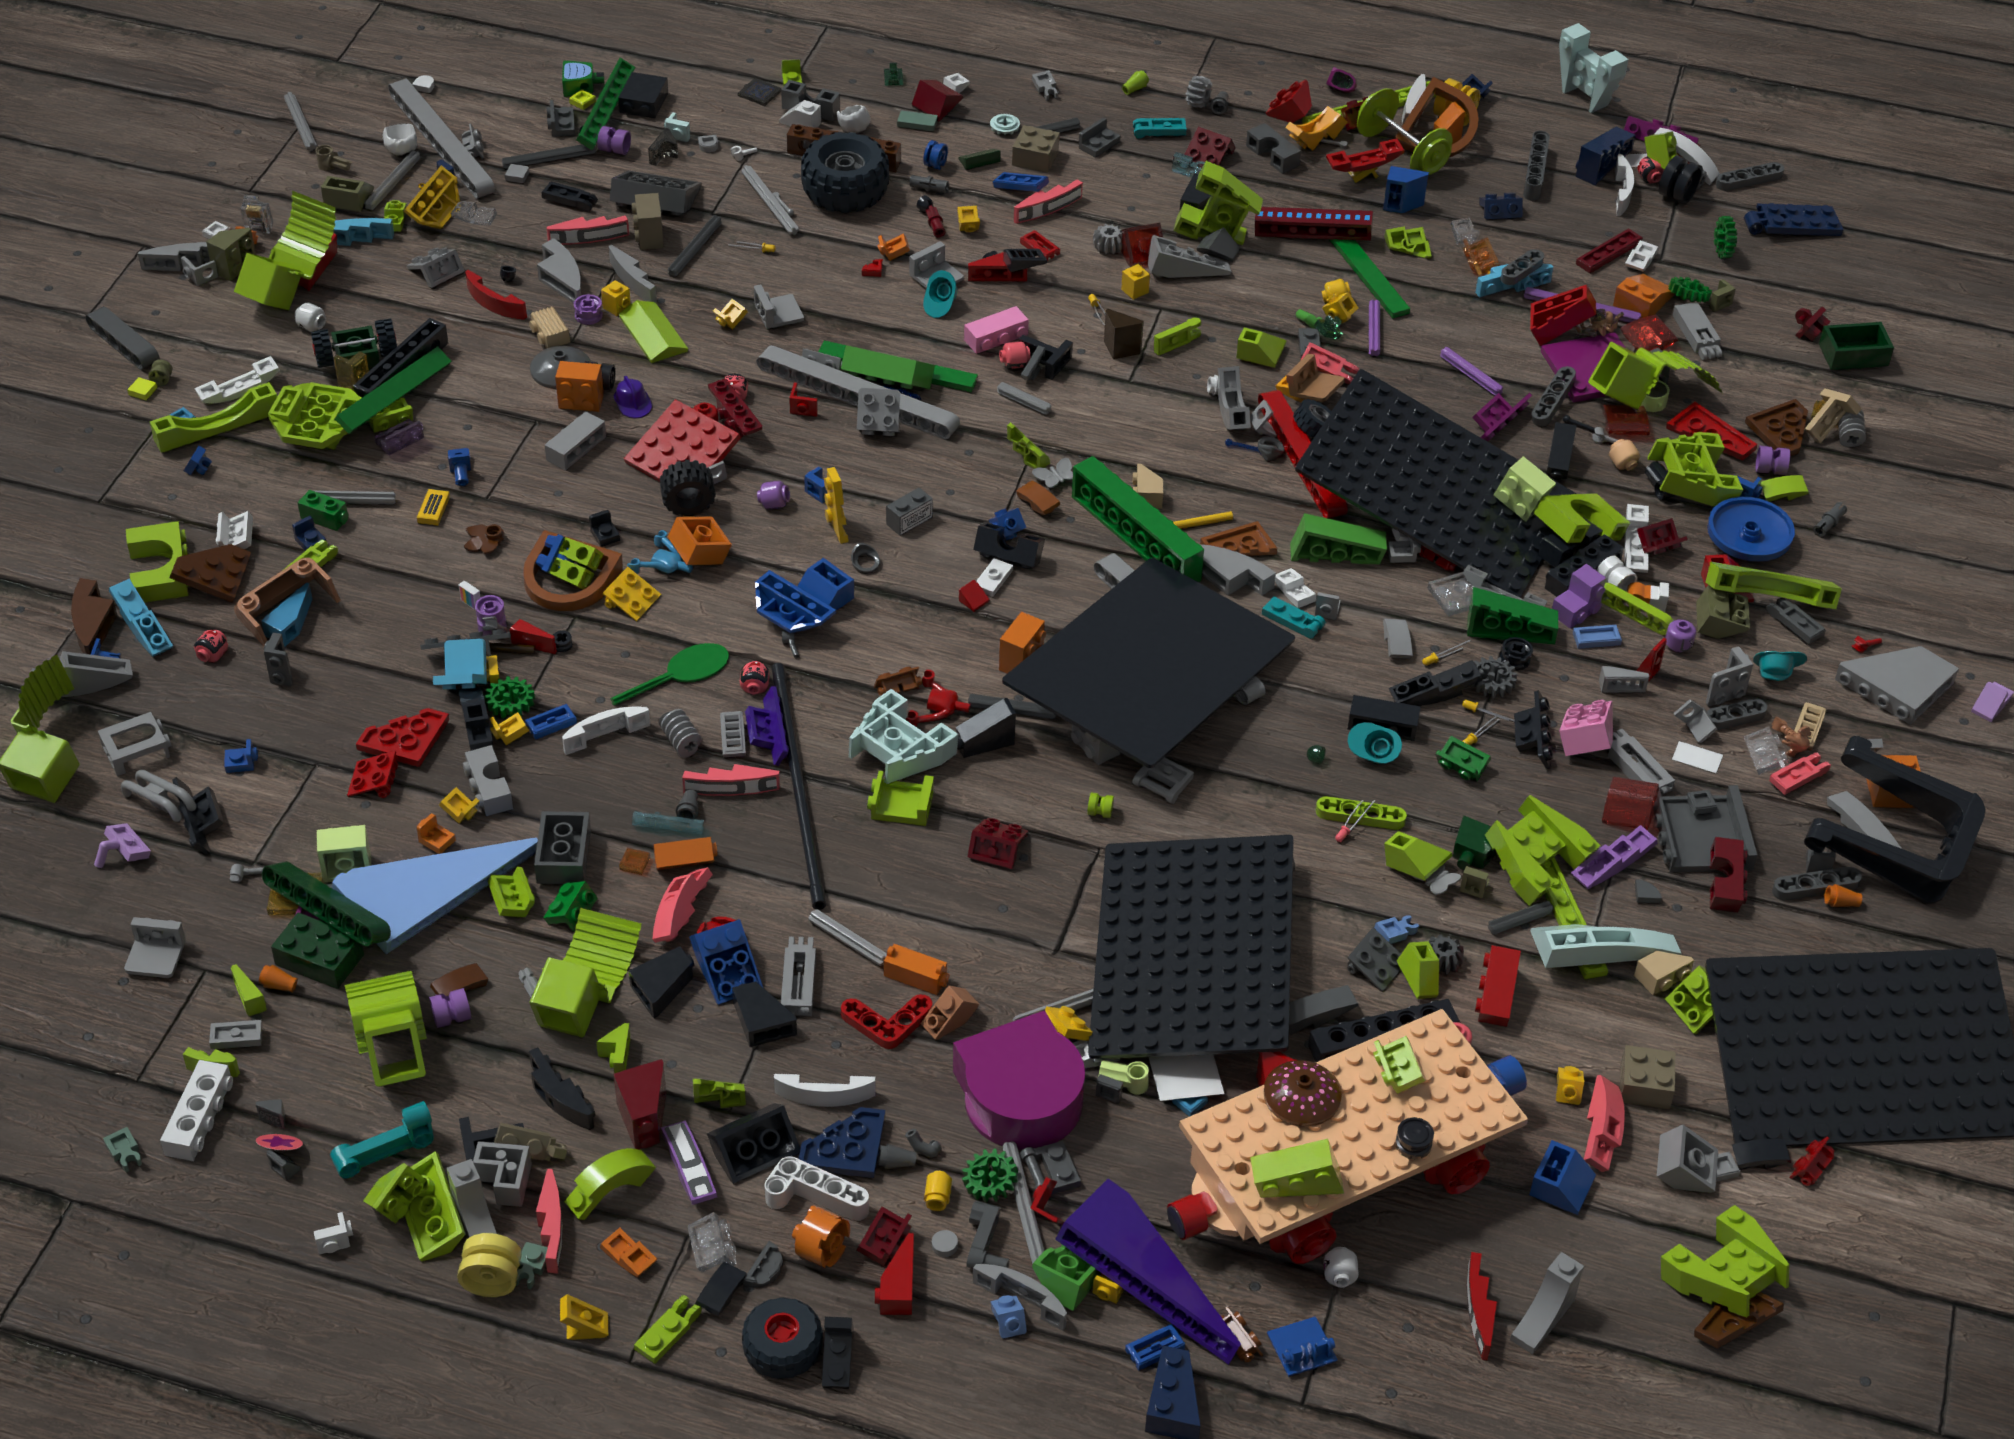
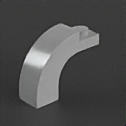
[1218,366,1251,430]

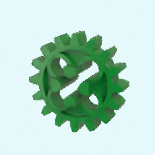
[1714,216,1738,259]
[1668,277,1712,303]
[485,676,535,719]
[962,1148,1019,1203]

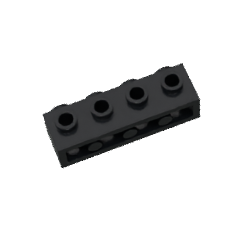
[1545,534,1624,597]

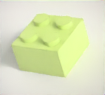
[1494,456,1556,521]
[317,825,371,883]

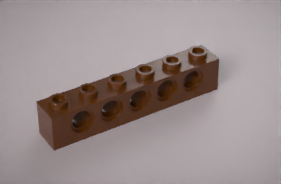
[787,124,901,173]

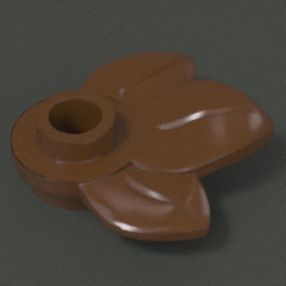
[464,524,505,554]

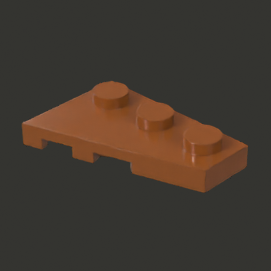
[1200,521,1277,556]

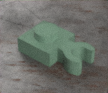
[103,1127,142,1172]
[516,1242,548,1289]

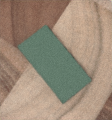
[897,110,938,132]

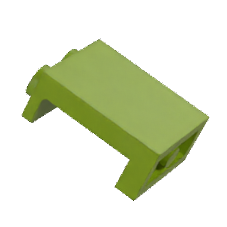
[867,771,934,826]

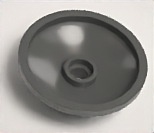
[530,346,591,389]

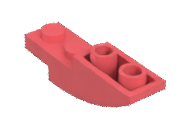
[652,867,713,943]
[1584,1075,1625,1172]

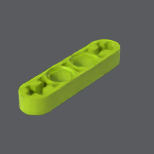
[1601,583,1674,635]
[1315,796,1407,830]

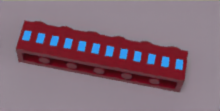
[1255,207,1373,241]

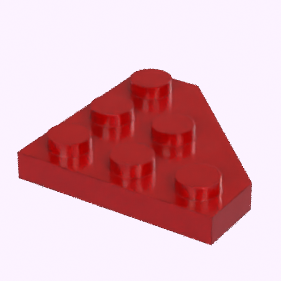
[356,708,450,767]

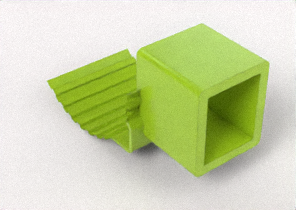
[234,191,336,310]
[1588,342,1723,410]
[0,655,80,803]
[529,908,642,1037]
[345,971,427,1087]

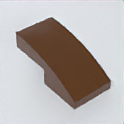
[430,963,488,997]

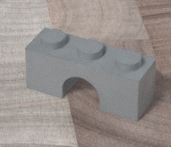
[462,745,513,816]

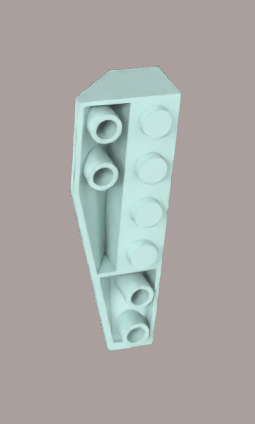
[1531,924,1682,968]

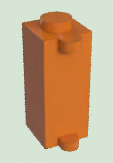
[654,837,718,870]
[884,944,950,995]

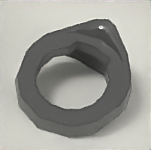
[1258,436,1284,461]
[851,543,880,574]

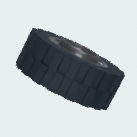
[1293,399,1332,438]

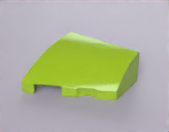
[1384,226,1432,259]
[1007,422,1050,469]
[693,1079,746,1108]

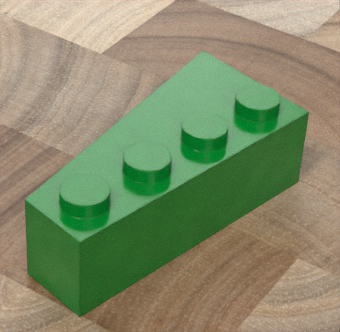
[1467,587,1558,645]

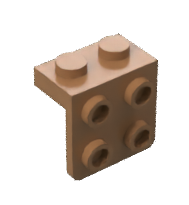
[1286,354,1345,402]

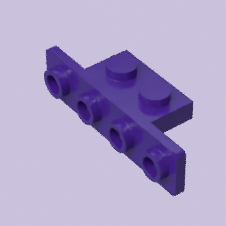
[745,686,789,766]

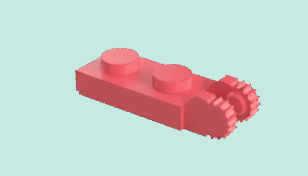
[1300,342,1359,385]
[1769,753,1831,795]

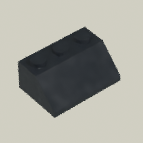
[706,1103,800,1184]

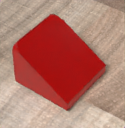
[959,580,990,612]

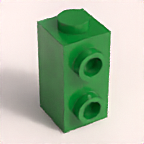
[298,490,349,531]

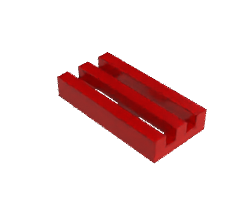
[1020,230,1060,261]

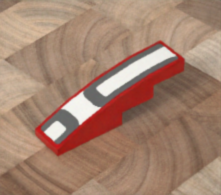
[1466,1252,1497,1361]

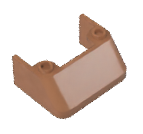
[234,558,341,646]

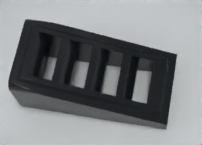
[1003,249,1047,272]

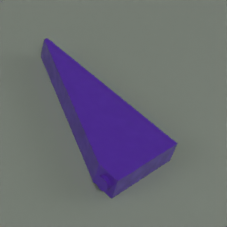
[1055,1178,1241,1365]

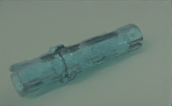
[632,811,704,835]

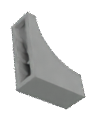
[447,1159,497,1238]
[1510,1252,1584,1354]

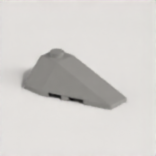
[1148,235,1232,278]

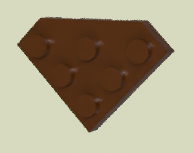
[1745,399,1808,457]
[169,544,251,603]

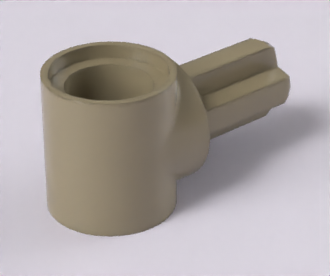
[316,145,351,171]

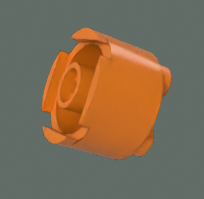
[792,1205,850,1268]

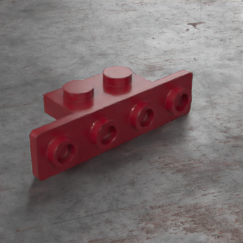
[708,379,762,437]

